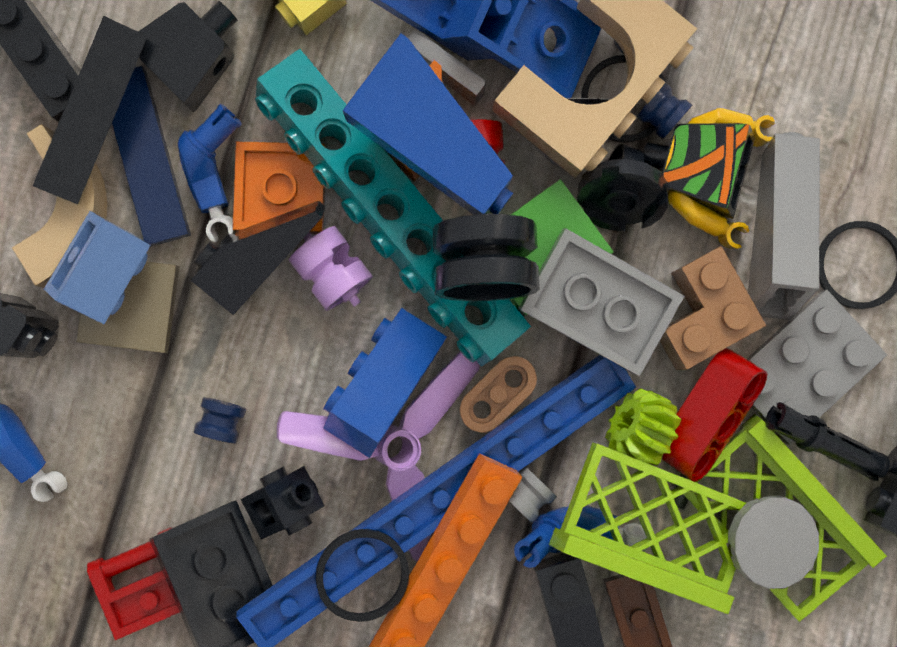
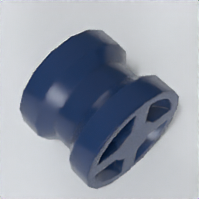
[636,82,693,139]
[193,397,246,444]

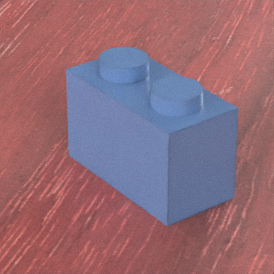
[44,211,151,324]

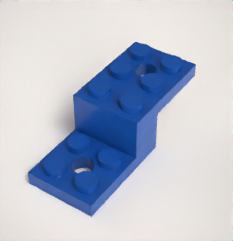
[370,0,601,99]

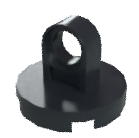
[577,143,668,232]

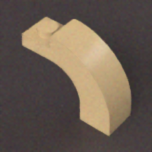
[12,124,107,288]

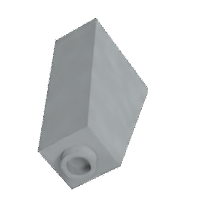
[748,132,820,320]

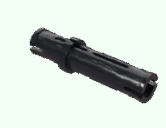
[765,402,890,481]

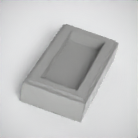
[408,30,486,106]

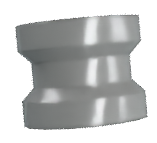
[509,467,557,523]

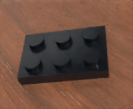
[149,500,273,647]

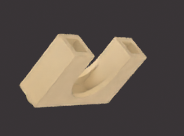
[492,0,697,178]

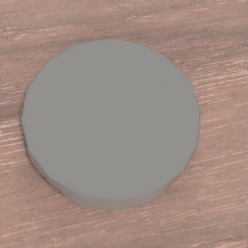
[728,496,819,589]

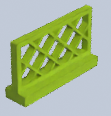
[677,414,887,622]
[549,442,746,614]

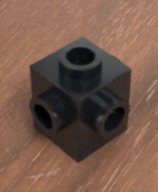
[241,466,325,540]

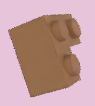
[660,246,767,370]

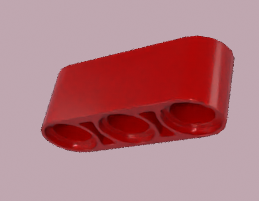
[662,348,768,482]

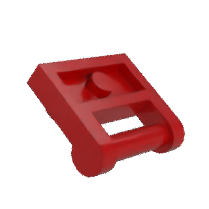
[87,527,180,641]

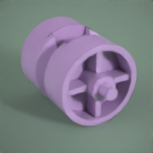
[289,226,373,311]

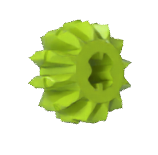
[605,388,681,466]

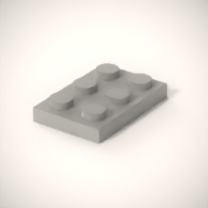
[518,228,685,376]
[747,289,887,445]

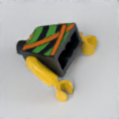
[643,108,775,249]

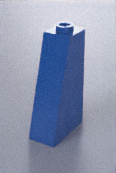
[342,33,513,215]

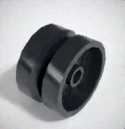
[433,214,540,301]

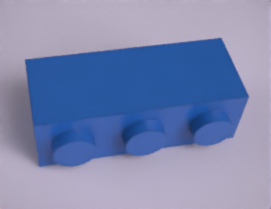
[323,308,447,458]

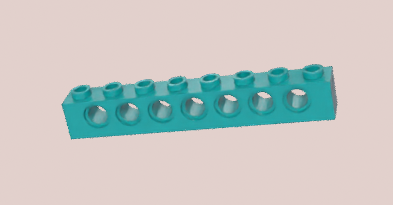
[255,49,532,367]

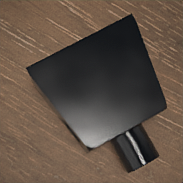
[138,1,238,113]

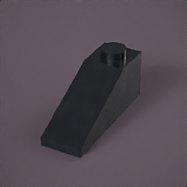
[190,201,325,315]
[533,553,604,647]

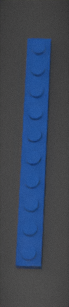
[236,355,636,647]

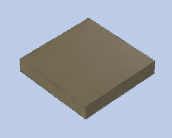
[76,262,179,353]

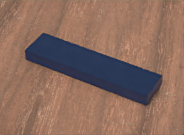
[112,66,191,247]

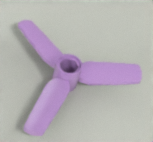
[277,352,479,561]

